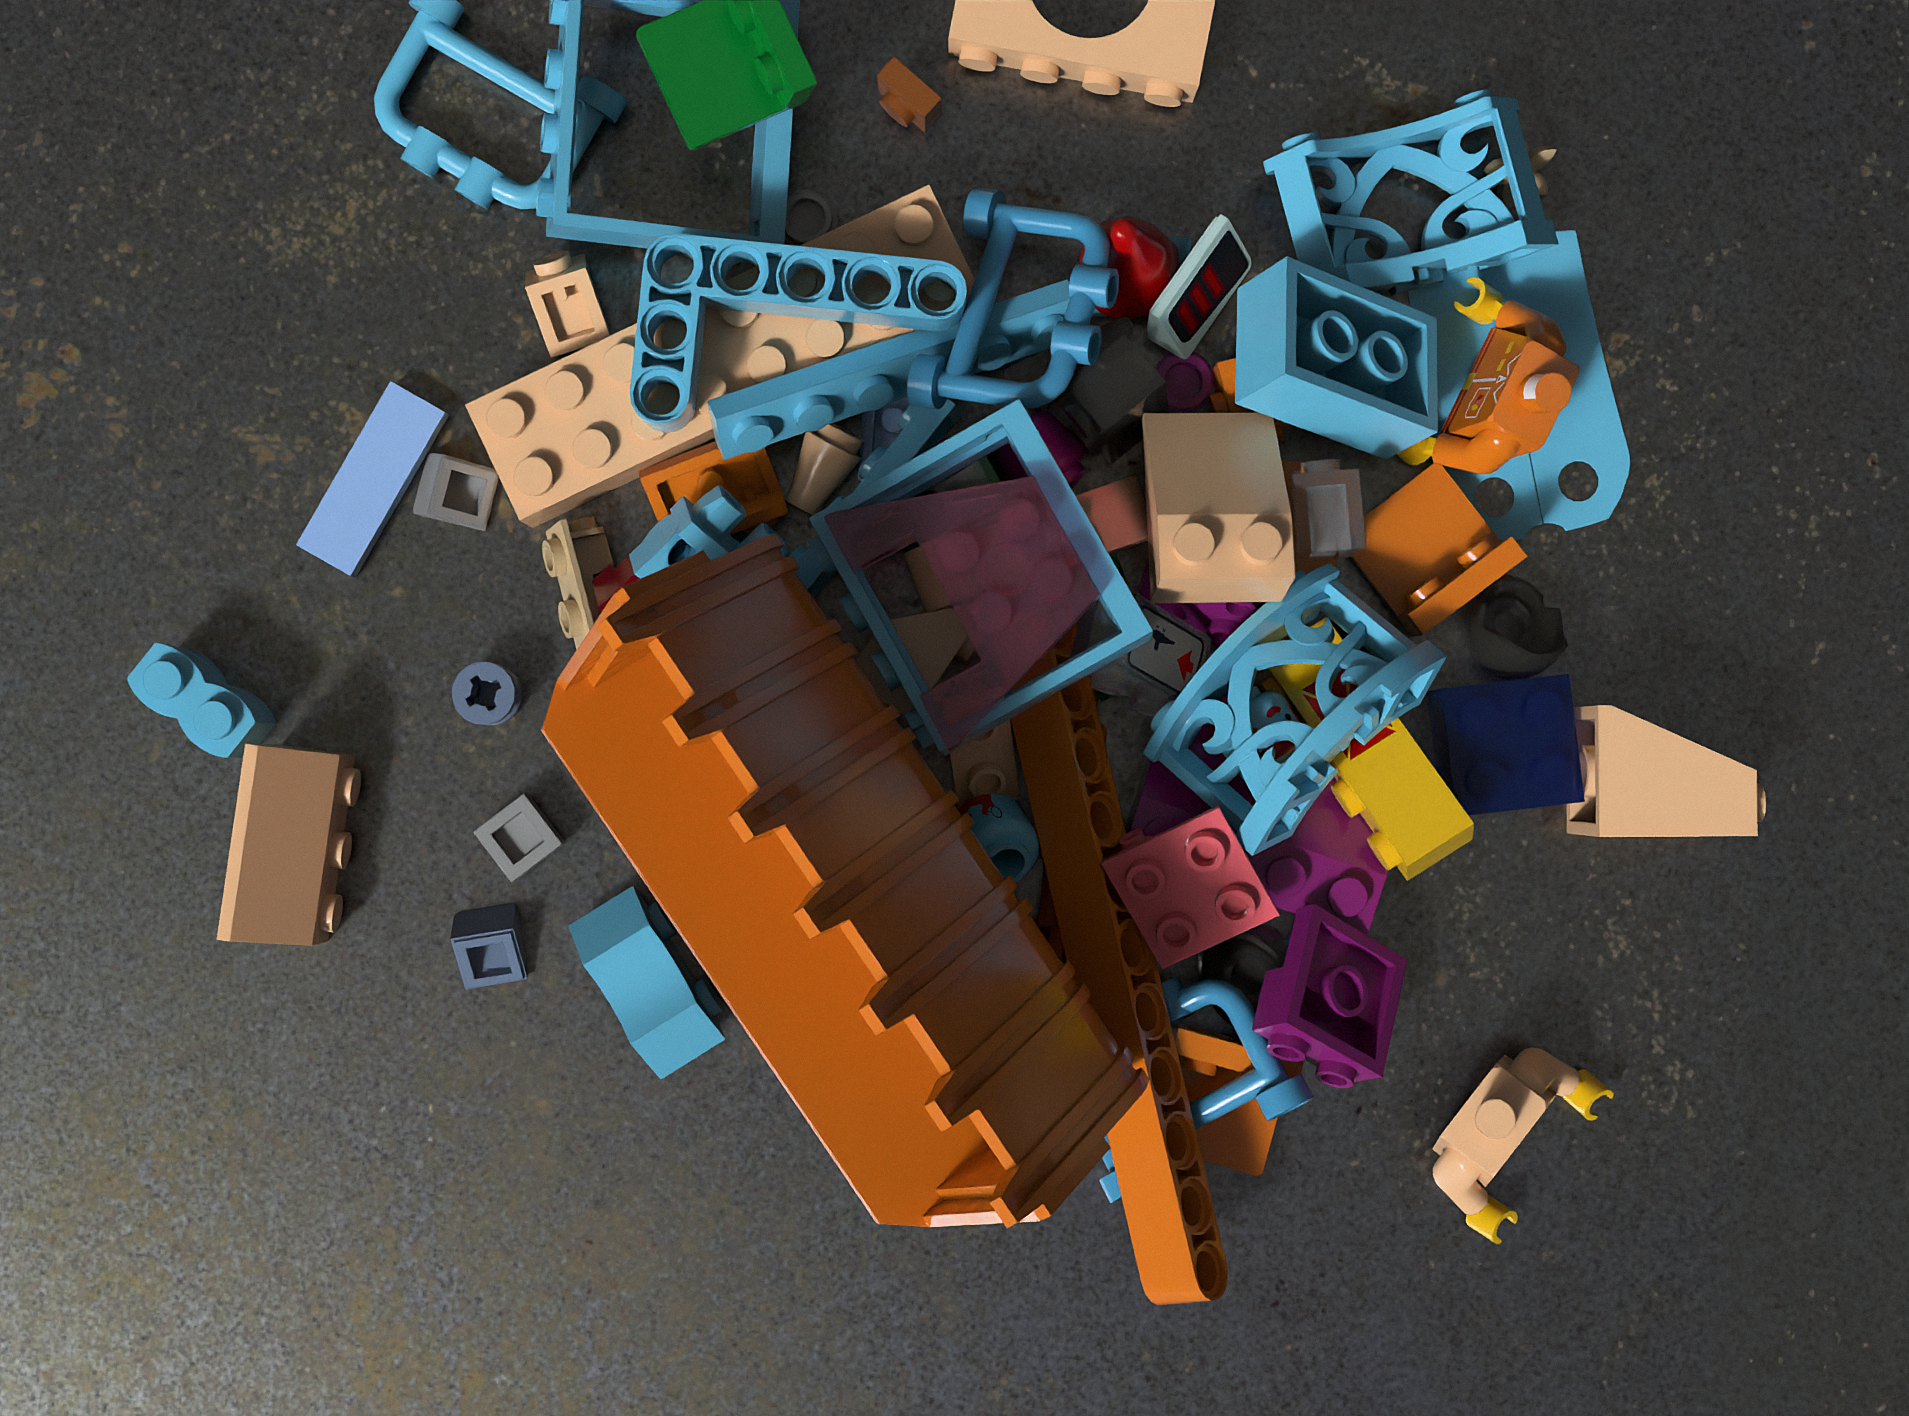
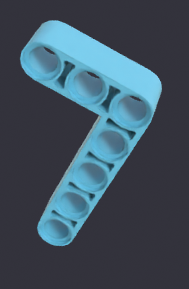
[630,233,967,433]

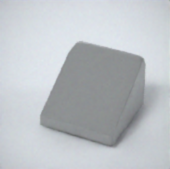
[413,453,499,531]

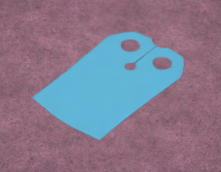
[1408,230,1630,540]

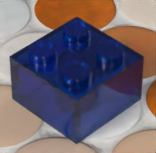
[1427,674,1585,816]

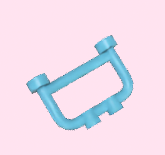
[374,0,628,210]

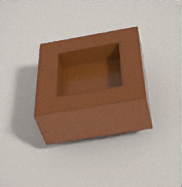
[877,56,942,133]

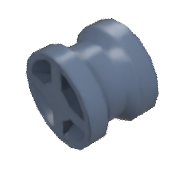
[452,662,524,725]

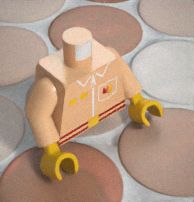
[1432,1047,1614,1244]

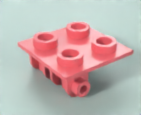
[1101,805,1280,969]

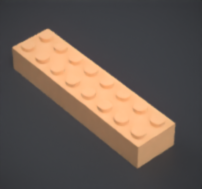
[465,185,975,528]

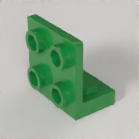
[636,0,818,150]

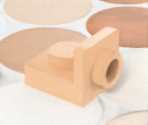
[525,251,611,358]

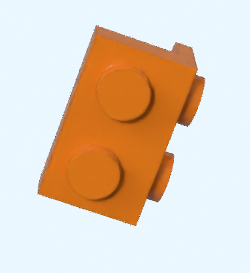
[639,441,789,535]

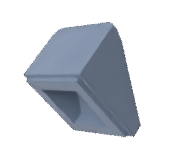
[450,903,528,990]

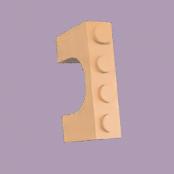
[948,0,1215,107]

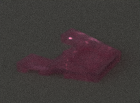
[824,476,1099,752]

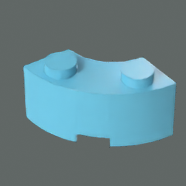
[568,886,726,1079]

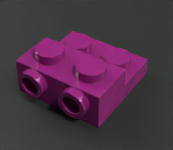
[1252,904,1407,1088]

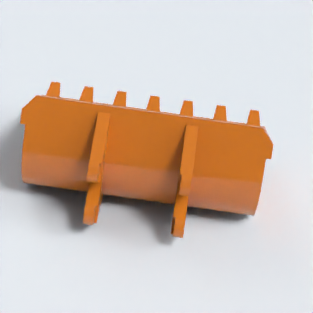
[541,534,1149,1228]

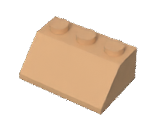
[217,744,361,946]

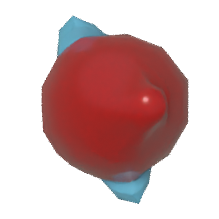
[1079,215,1191,320]

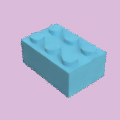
[1235,256,1438,460]

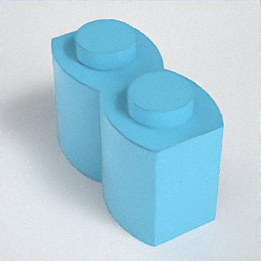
[127,643,277,758]

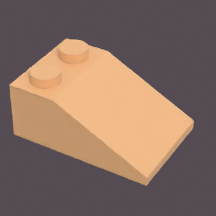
[1142,413,1295,603]

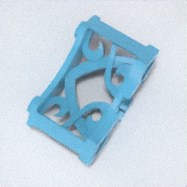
[1263,89,1559,295]
[1143,563,1447,856]

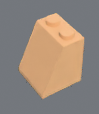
[1565,705,1766,837]

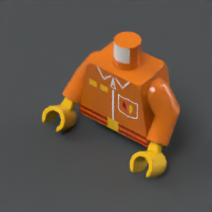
[1397,277,1579,474]

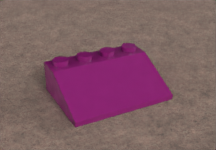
[1125,689,1388,936]

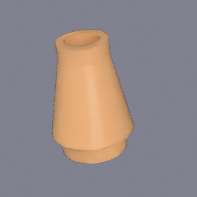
[785,423,864,515]

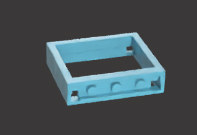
[536,0,800,248]
[808,399,1153,756]

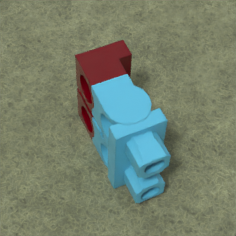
[592,485,789,611]

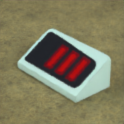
[1147,214,1252,359]

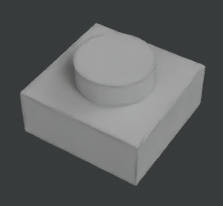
[473,793,565,883]

